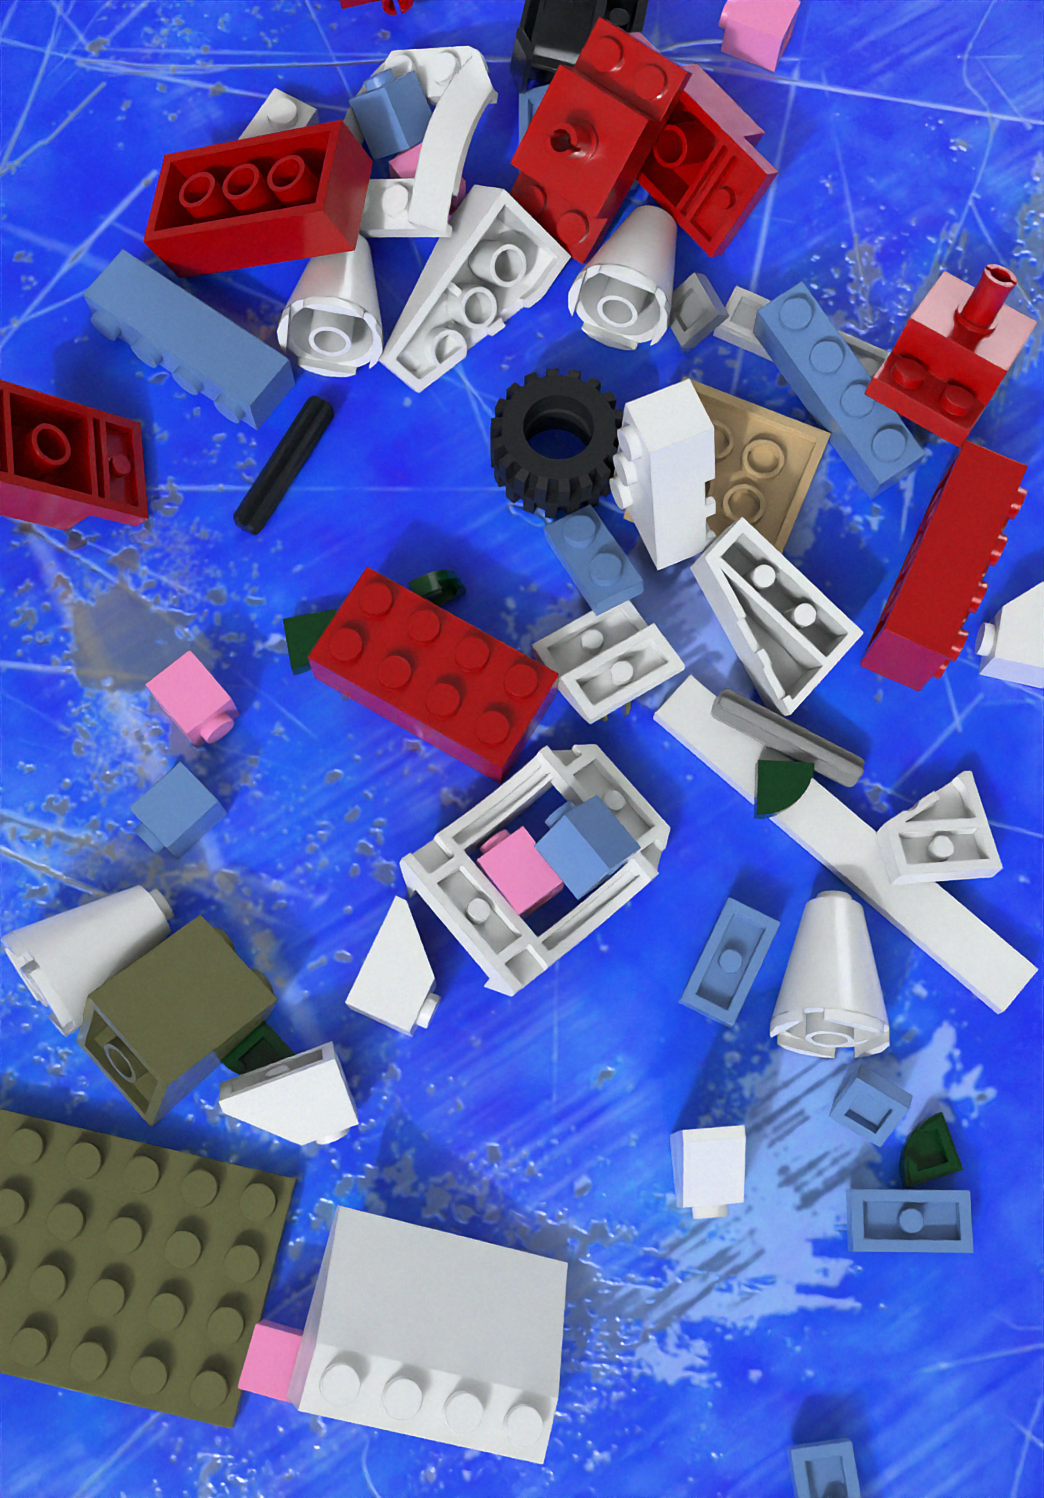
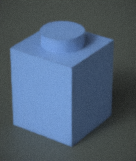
[349,69,432,160]
[129,762,227,860]
[534,795,641,899]

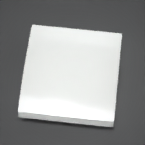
[532,600,685,724]

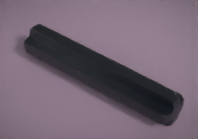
[233,395,334,535]

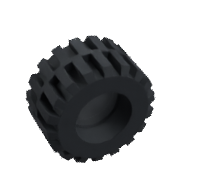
[490,368,623,518]

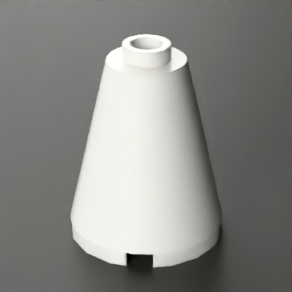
[568,205,677,350]
[277,234,384,377]
[0,885,174,1037]
[770,890,890,1058]

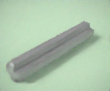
[711,688,865,787]

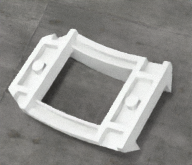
[343,46,498,237]
[399,744,671,997]

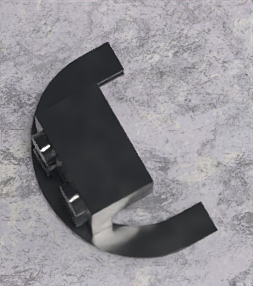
[509,0,648,95]

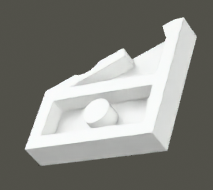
[876,771,1003,885]

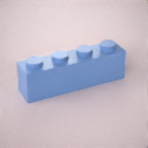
[83,249,295,430]
[753,281,926,500]

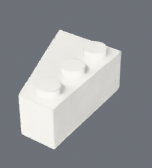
[609,379,716,570]
[690,517,864,716]

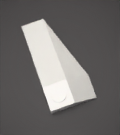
[378,184,571,393]

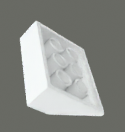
[286,1205,568,1464]

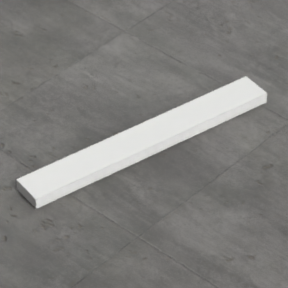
[653,674,1038,1014]

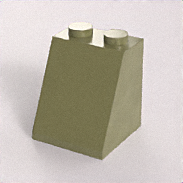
[76,914,278,1127]

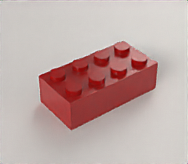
[143,119,373,278]
[859,439,1028,692]
[308,567,559,785]

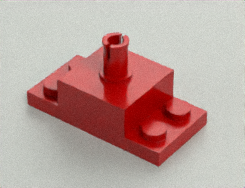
[509,17,693,264]
[629,32,779,258]
[864,264,1038,448]
[0,379,148,531]

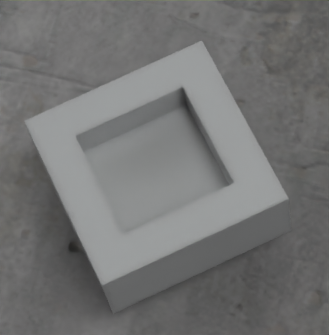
[669,272,729,349]

